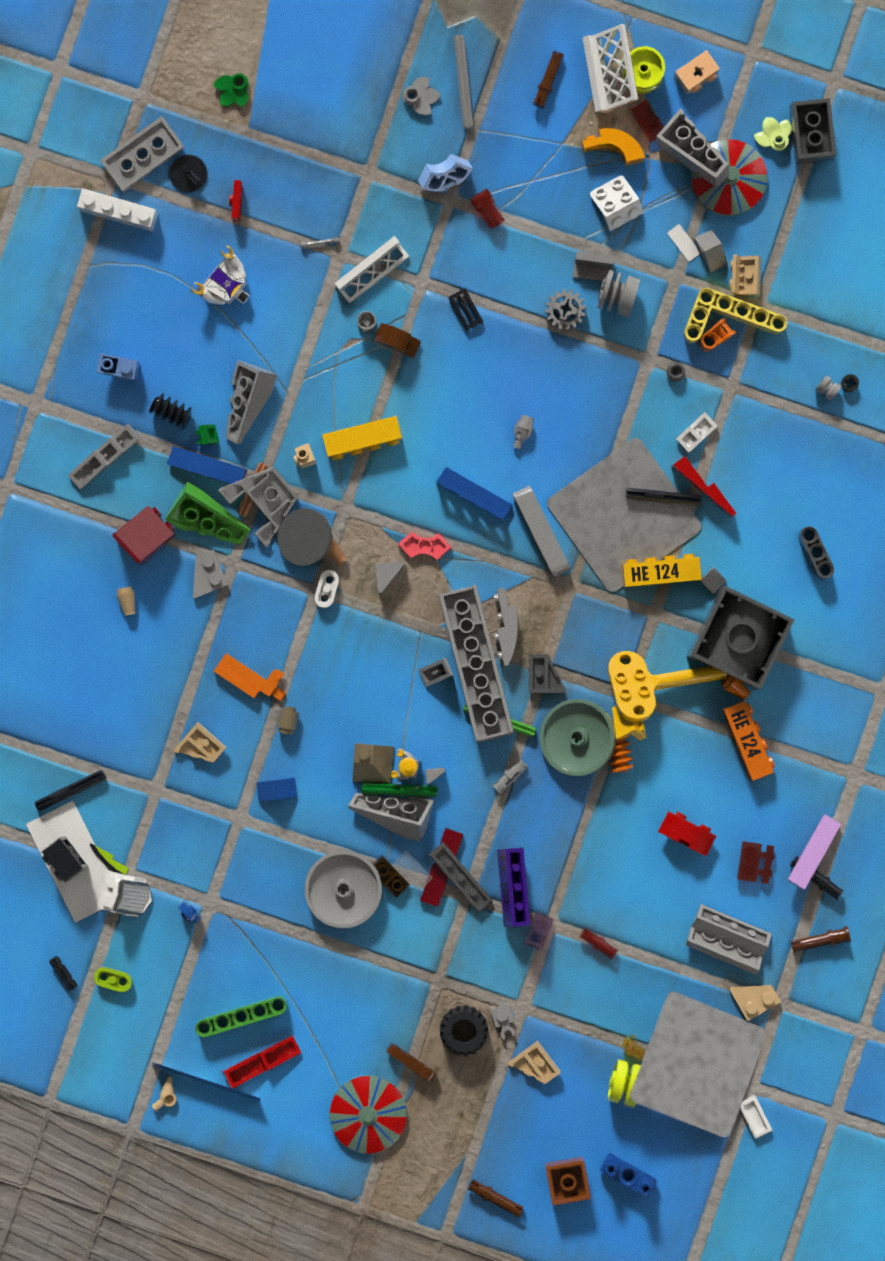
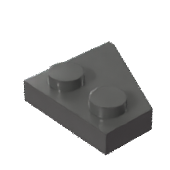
[529,654,566,693]

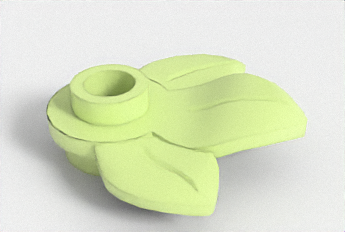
[754,118,792,151]

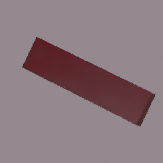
[420,828,464,907]

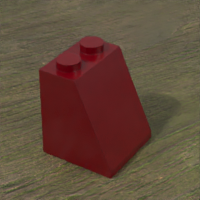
[112,506,176,566]

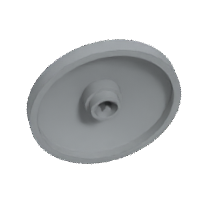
[305,850,382,928]

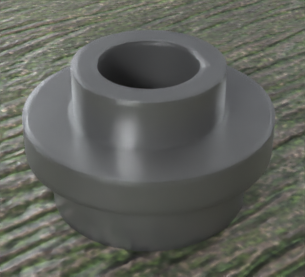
[666,362,685,381]

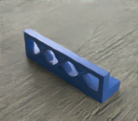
[436,467,512,521]

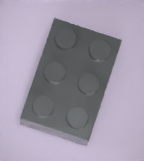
[789,98,836,164]

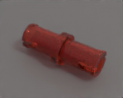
[580,927,618,960]

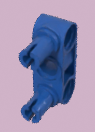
[599,1153,658,1198]

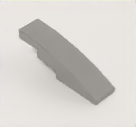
[68,424,141,490]

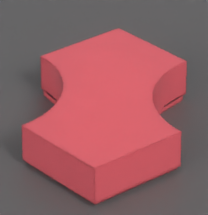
[398,532,452,561]

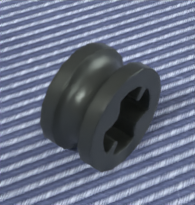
[841,374,859,392]

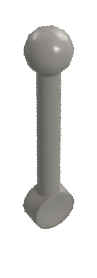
[300,237,340,249]

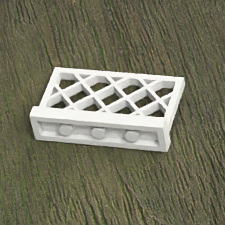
[582,24,638,113]

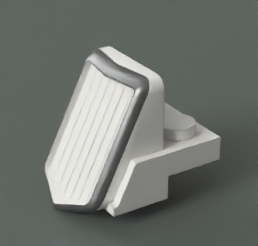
[98,871,152,917]

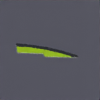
[90,843,129,875]

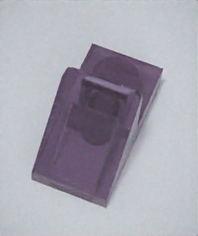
[524,912,554,951]

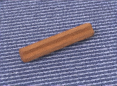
[237,463,268,517]

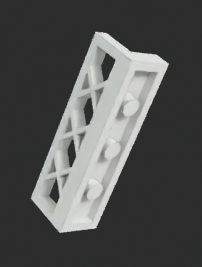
[335,236,409,304]

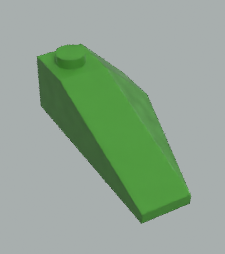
[165,481,250,545]

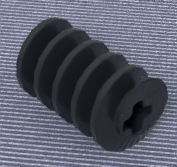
[149,393,192,430]

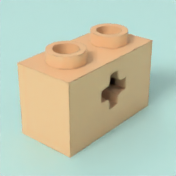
[674,50,720,94]

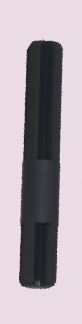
[626,488,702,506]
[35,770,106,811]

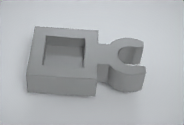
[490,1003,515,1040]

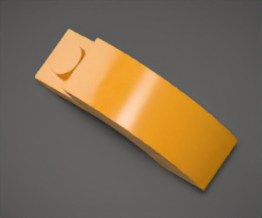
[581,128,645,166]

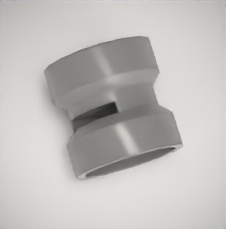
[357,311,376,333]
[815,375,842,401]

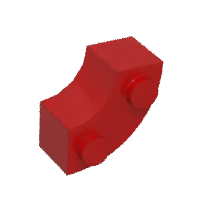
[658,811,717,856]

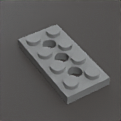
[100,116,185,192]

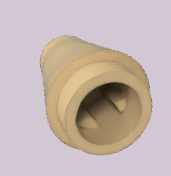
[116,586,135,616]

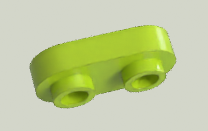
[94,967,133,992]

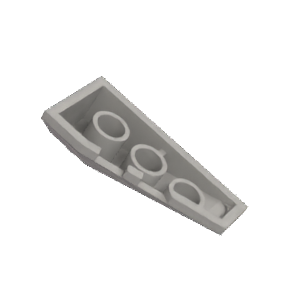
[226,360,277,444]
[348,793,434,842]

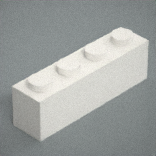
[77,188,158,232]

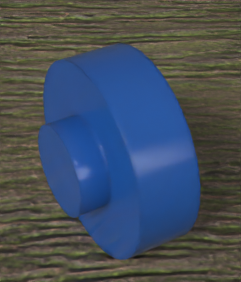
[178,901,202,924]

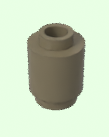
[277,706,299,735]

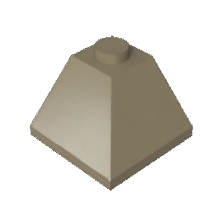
[352,743,394,784]

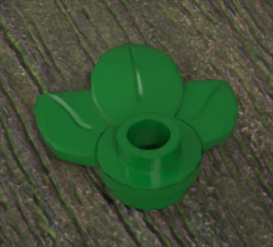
[213,73,249,107]

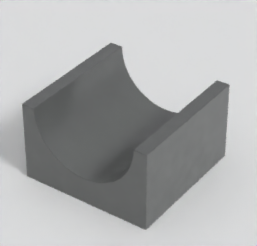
[687,586,795,690]

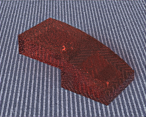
[630,99,664,142]

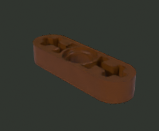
[386,1043,438,1083]

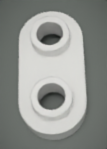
[315,570,339,608]

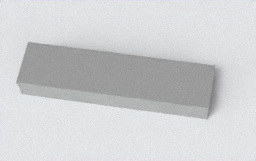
[439,585,514,743]

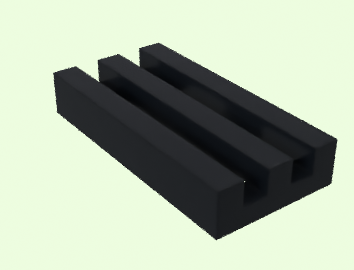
[448,288,483,331]

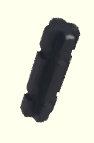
[49,956,78,991]

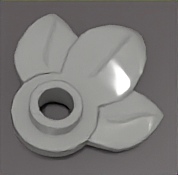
[402,77,441,115]

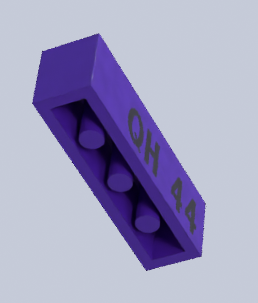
[497,848,530,927]

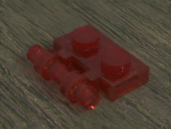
[736,841,775,884]

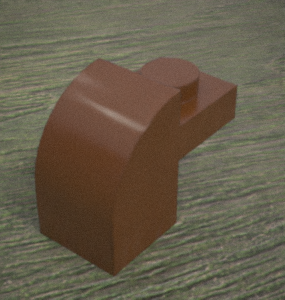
[373,323,421,359]

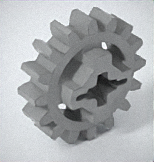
[545,289,586,331]

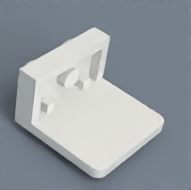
[590,176,643,231]

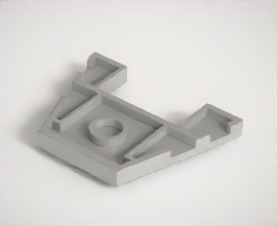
[218,467,298,547]

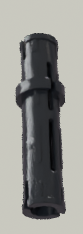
[790,856,844,900]

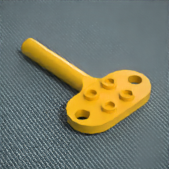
[608,651,727,722]

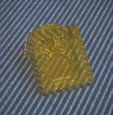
[622,1033,646,1061]

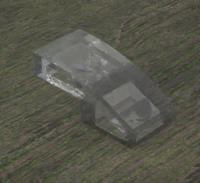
[393,850,433,891]

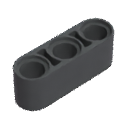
[798,526,834,579]

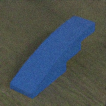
[167,446,247,484]

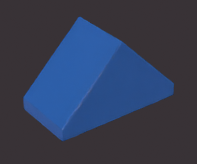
[257,778,297,801]

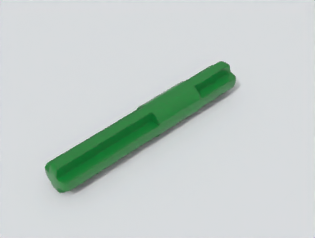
[362,783,438,797]

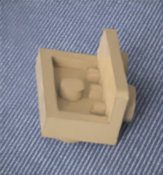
[729,255,761,296]

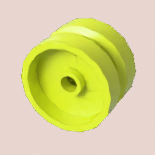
[622,46,665,94]
[607,1059,641,1108]

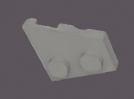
[193,549,228,599]

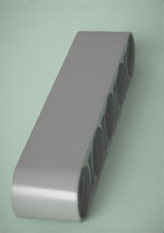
[512,486,571,578]

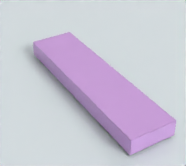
[787,814,841,890]

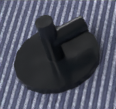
[169,154,208,193]

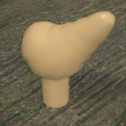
[152,1075,177,1112]

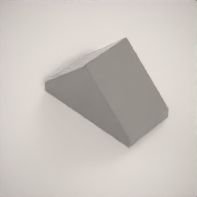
[694,230,728,273]
[375,561,405,594]
[418,657,453,687]

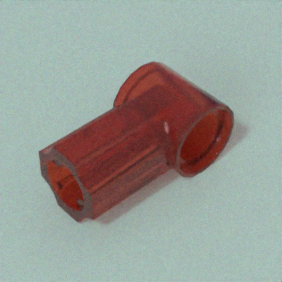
[470,188,505,229]

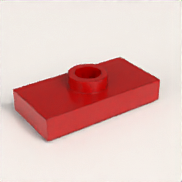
[229,180,243,222]

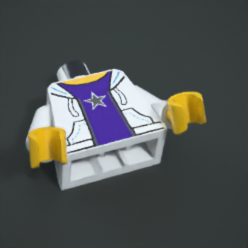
[190,245,250,305]

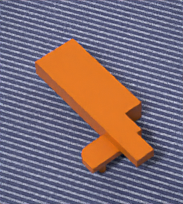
[214,653,286,701]

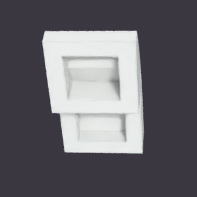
[676,412,718,452]

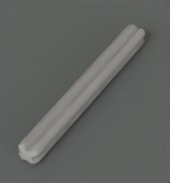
[454,35,473,129]

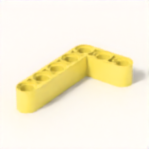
[683,288,787,344]

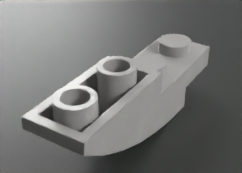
[494,588,518,666]

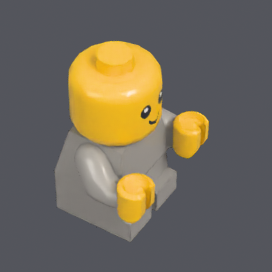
[391,749,420,780]

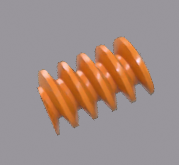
[609,735,633,773]

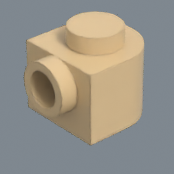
[293,443,316,469]

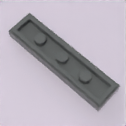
[428,842,493,913]

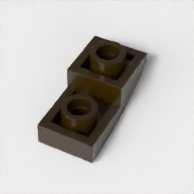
[373,855,410,898]

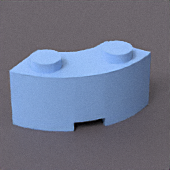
[418,154,473,191]

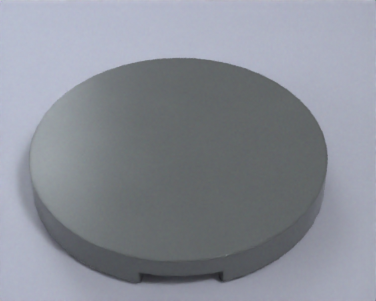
[278,508,333,566]

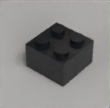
[41,836,88,883]

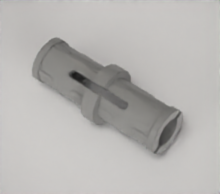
[493,759,529,794]

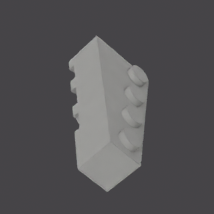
[656,108,729,188]

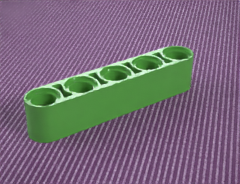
[195,995,288,1037]

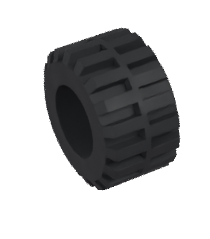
[440,1005,488,1056]

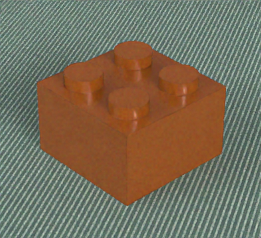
[545,1156,591,1205]

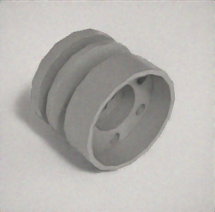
[597,270,640,318]

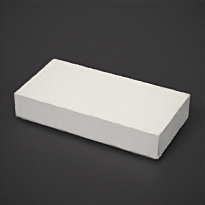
[739,1095,772,1139]

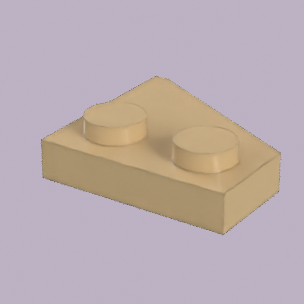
[173,722,227,763]
[729,985,781,1021]
[508,1041,561,1084]

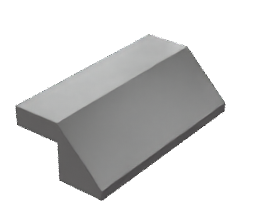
[685,904,771,975]

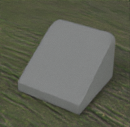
[699,567,726,594]
[426,767,445,785]

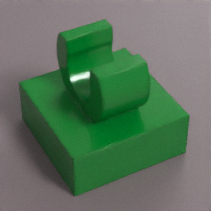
[195,424,219,445]

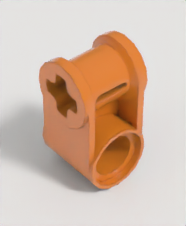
[699,318,736,352]

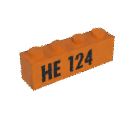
[722,701,775,781]

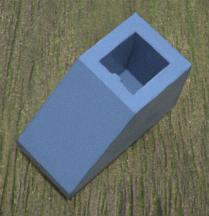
[96,353,140,382]

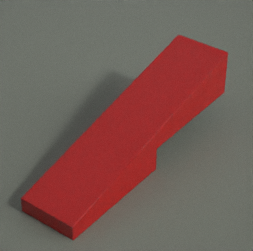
[671,456,737,517]
[222,1035,301,1089]

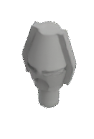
[513,415,534,449]

